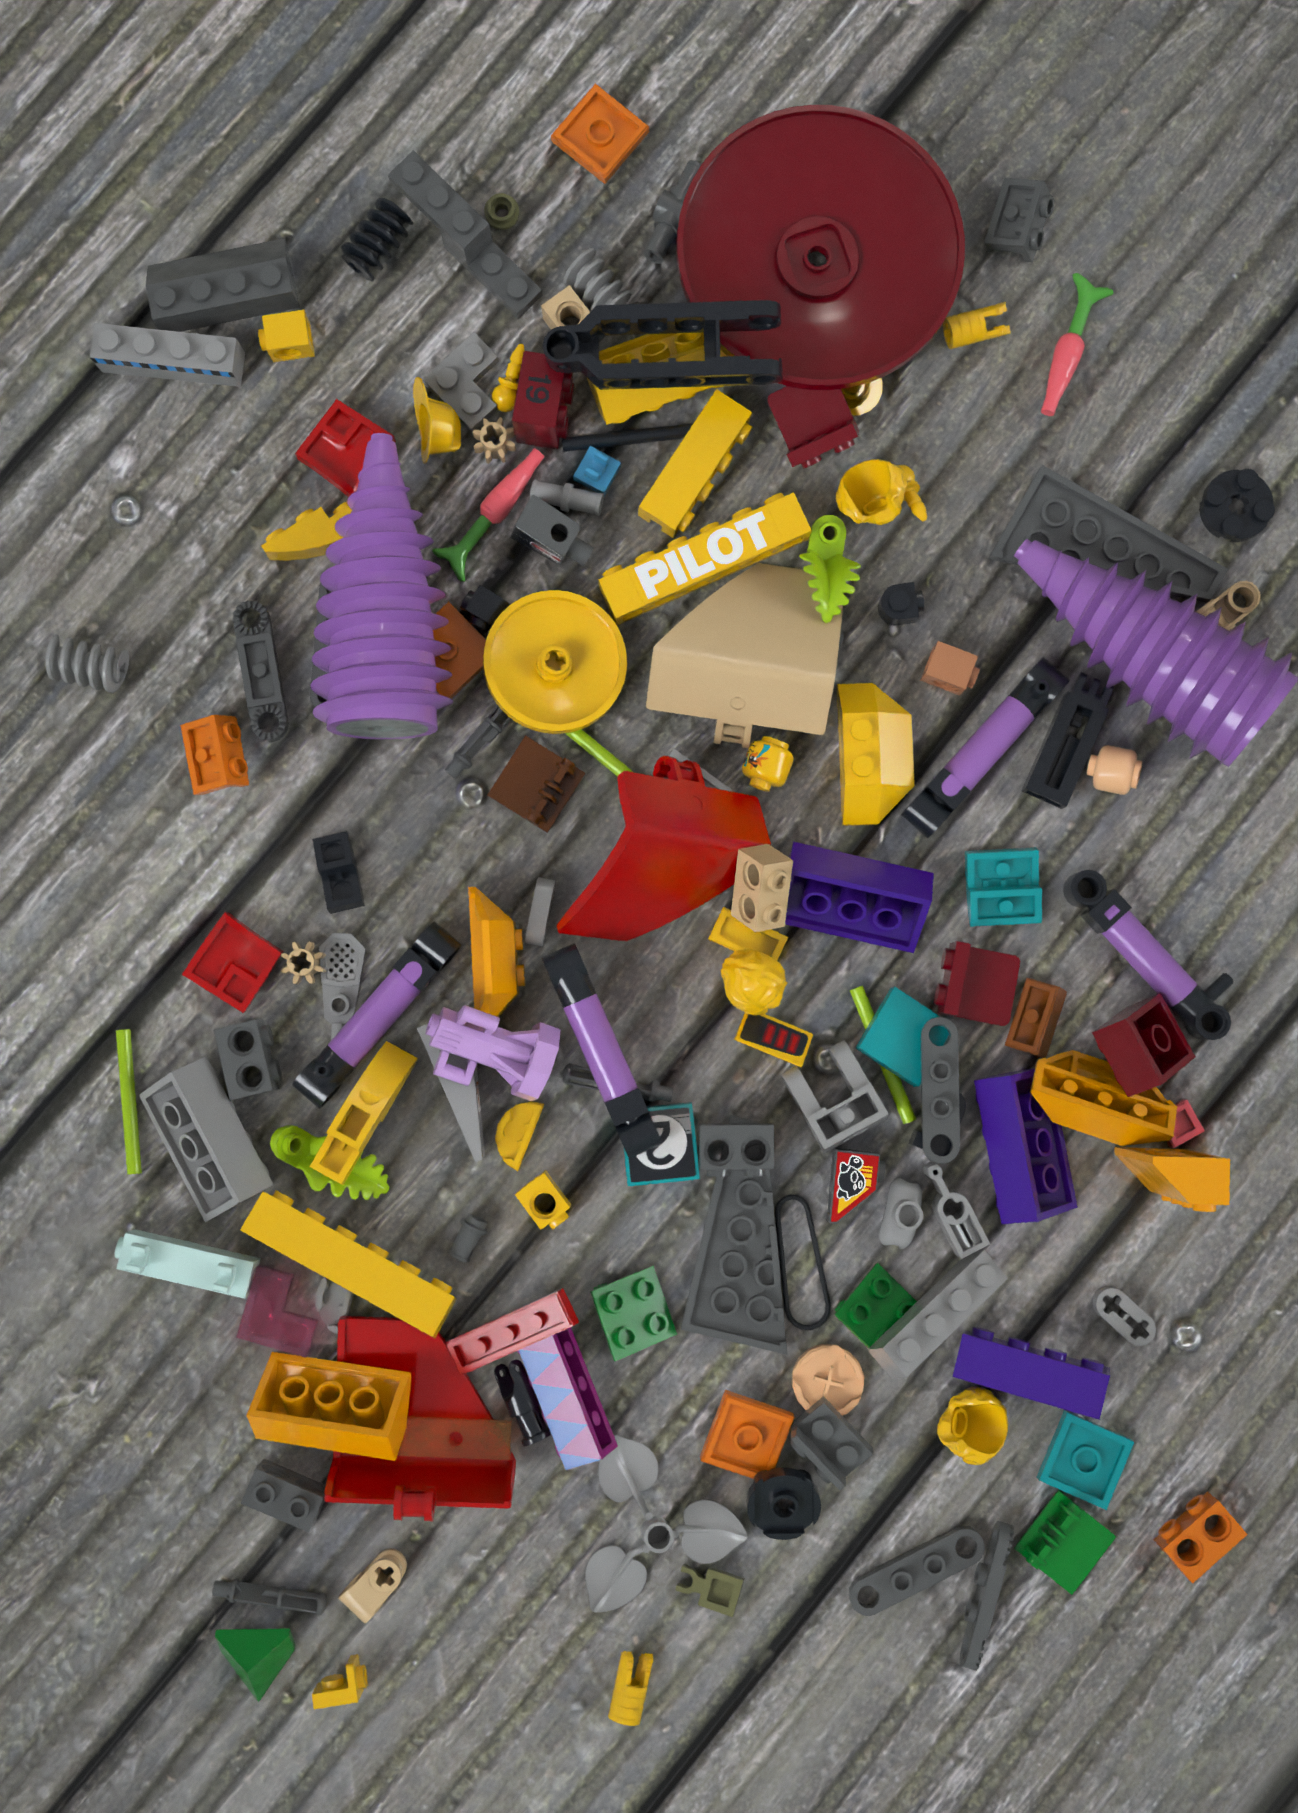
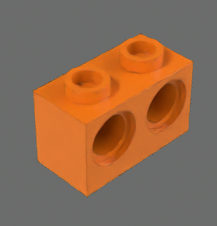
[1153,1491,1248,1584]

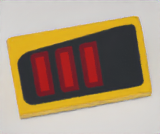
[734,1013,813,1068]

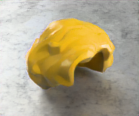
[836,459,908,525]
[720,949,787,1016]
[937,1386,1008,1465]

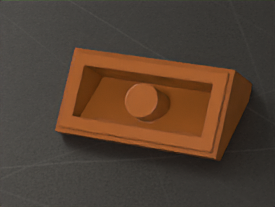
[1005,978,1067,1058]

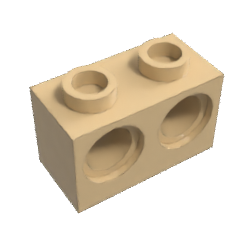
[731,844,793,932]

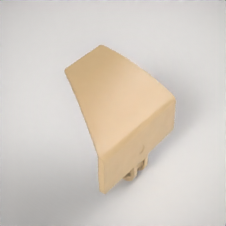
[646,563,843,748]

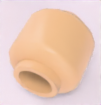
[1087,745,1143,795]

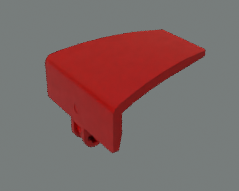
[556,756,771,942]
[324,1316,516,1522]

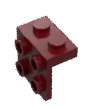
[767,386,859,469]
[934,941,1020,1026]

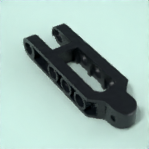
[543,300,783,390]

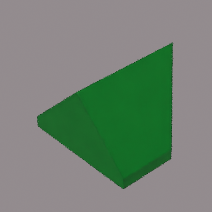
[215,1628,295,1702]

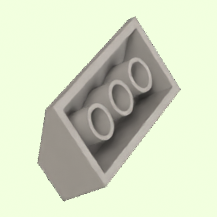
[139,1057,273,1222]

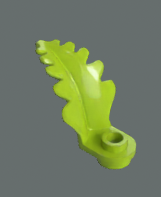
[799,515,861,623]
[270,1125,390,1200]

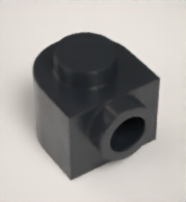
[878,582,924,625]
[460,585,510,633]

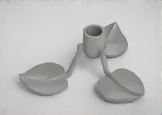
[585,1435,747,1613]

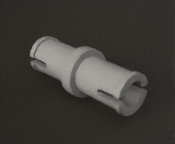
[530,479,604,516]

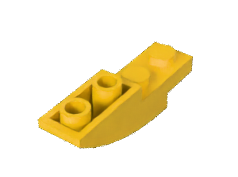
[261,501,352,561]
[309,1041,418,1185]

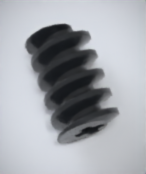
[341,198,414,282]

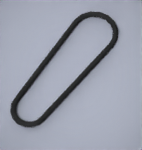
[775,1194,831,1330]

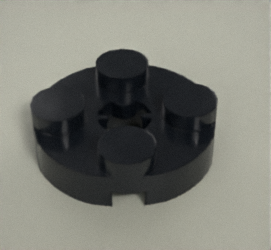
[1199,469,1275,542]
[746,1467,821,1540]

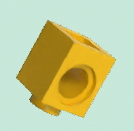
[258,310,315,363]
[515,1170,571,1230]

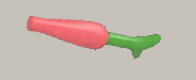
[1041,273,1114,416]
[432,448,545,582]

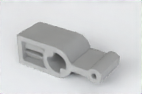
[923,1162,990,1259]

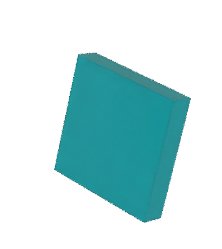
[855,987,949,1087]
[1036,1410,1134,1510]

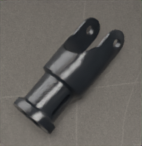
[494,1359,551,1447]

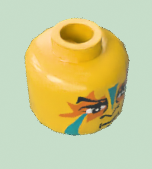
[742,736,794,792]

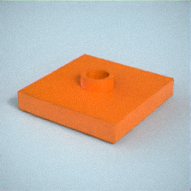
[551,83,649,184]
[433,601,486,699]
[700,1390,795,1479]

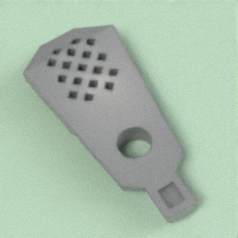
[319,933,366,1040]

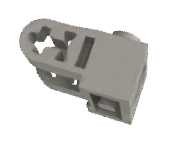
[781,1040,889,1154]

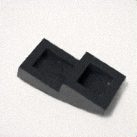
[312,831,365,914]

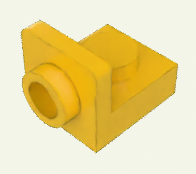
[312,1654,368,1709]

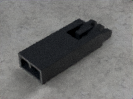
[1021,672,1114,809]

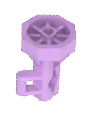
[425,1005,561,1101]

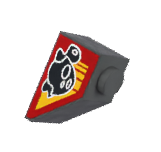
[826,1148,885,1224]

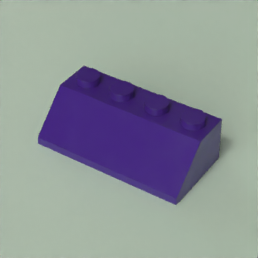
[785,841,934,953]
[974,1068,1078,1224]

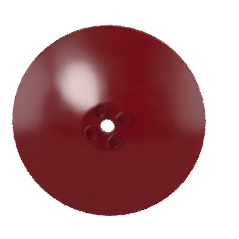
[677,105,965,390]

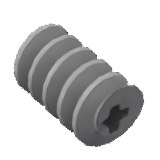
[564,248,639,312]
[46,635,129,693]

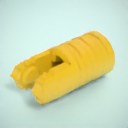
[943,302,1011,349]
[608,1651,654,1726]

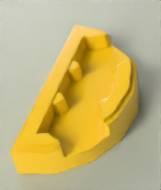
[495,1101,545,1172]

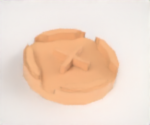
[792,1344,865,1416]

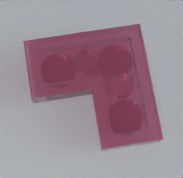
[236,1265,319,1358]

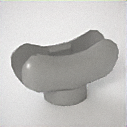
[879,1177,923,1249]

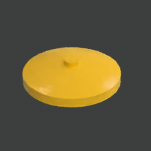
[483,590,627,734]

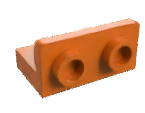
[180,714,249,795]

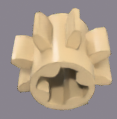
[473,417,516,464]
[281,941,326,984]

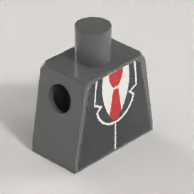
[510,495,594,566]

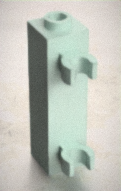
[115,1229,261,1299]

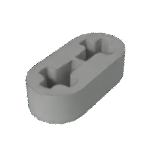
[525,877,556,947]
[1092,1286,1156,1346]

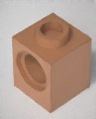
[920,641,980,696]

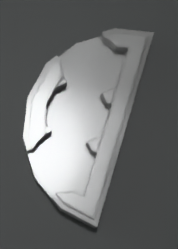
[315,1277,354,1334]

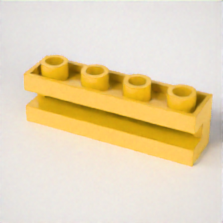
[638,389,753,538]

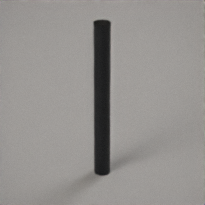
[562,423,694,452]

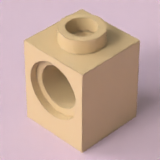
[541,285,590,330]

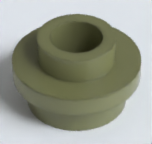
[484,193,519,230]

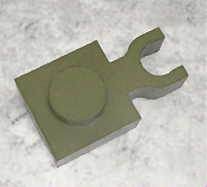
[675,1564,745,1617]

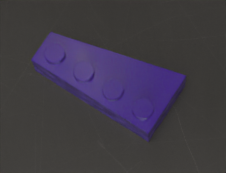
[952,1327,1110,1420]

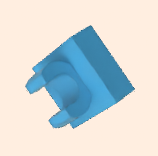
[573,446,621,497]

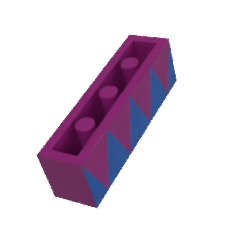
[517,1327,618,1470]

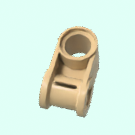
[1196,581,1260,631]
[338,1548,407,1624]

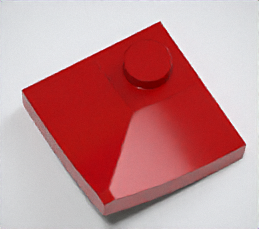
[295,399,396,497]
[182,912,284,1013]

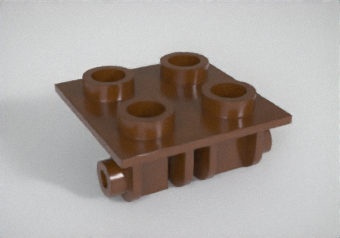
[487,735,586,833]

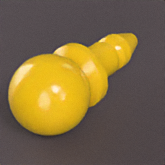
[491,344,524,412]
[898,465,927,521]

